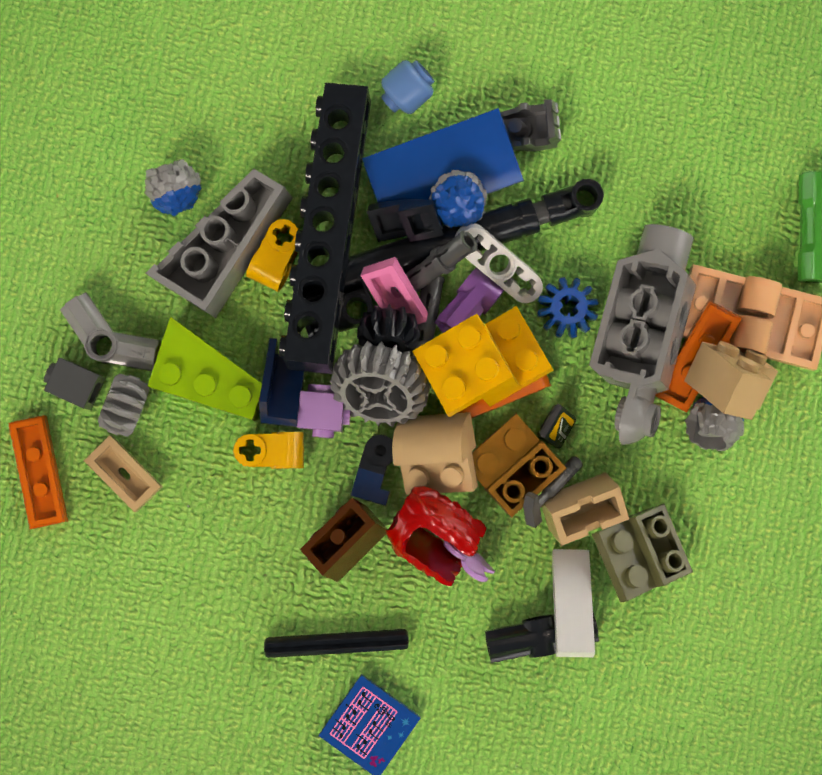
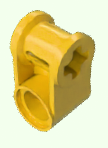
[246,219,299,292]
[233,432,304,469]

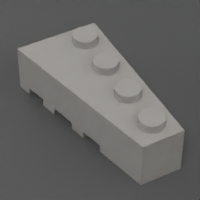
[145,169,293,318]

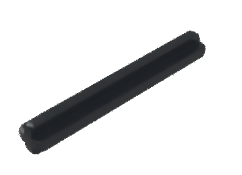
[264,629,409,658]

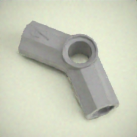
[60,292,161,371]

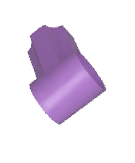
[435,267,504,333]

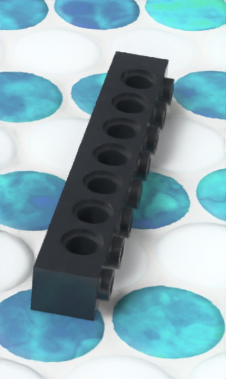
[279,83,371,374]

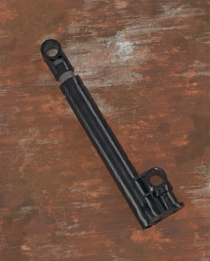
[289,179,604,337]

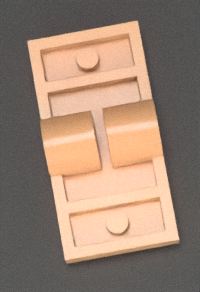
[683,264,822,371]

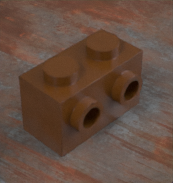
[300,498,388,582]

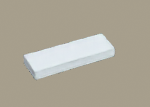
[552,549,595,658]

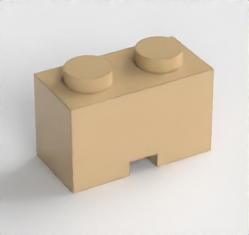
[542,472,629,546]

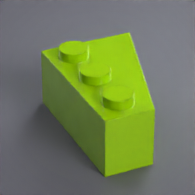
[148,317,262,422]

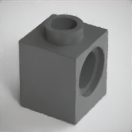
[44,357,106,410]

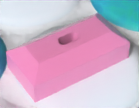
[361,257,429,324]

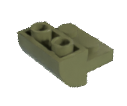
[592,504,693,602]

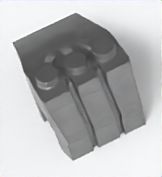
[501,99,561,151]

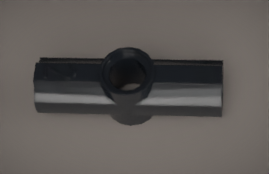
[484,613,599,663]

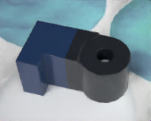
[351,435,393,506]

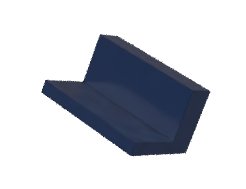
[259,338,306,427]

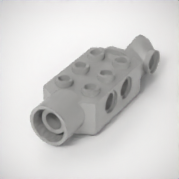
[589,224,696,445]

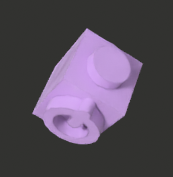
[297,384,351,438]

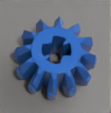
[537,277,599,339]

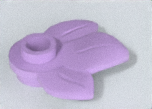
[443,540,495,582]

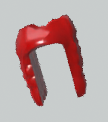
[385,486,487,586]

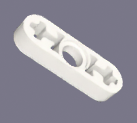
[455,223,543,303]

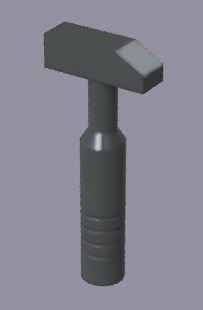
[523,456,583,528]

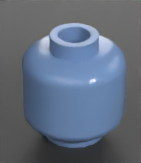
[381,60,435,114]

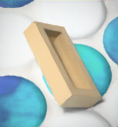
[84,435,163,512]

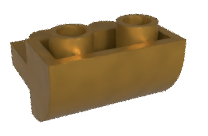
[472,413,567,517]

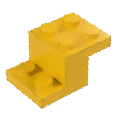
[412,306,554,417]

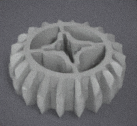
[330,341,430,427]

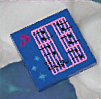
[318,674,421,775]

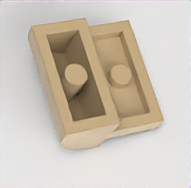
[392,412,478,495]

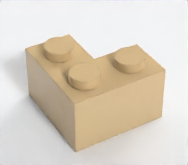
[684,341,778,420]

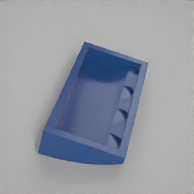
[362,108,524,203]

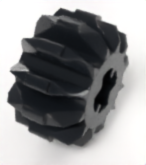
[357,303,420,356]

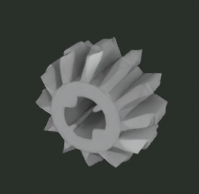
[98,373,149,437]

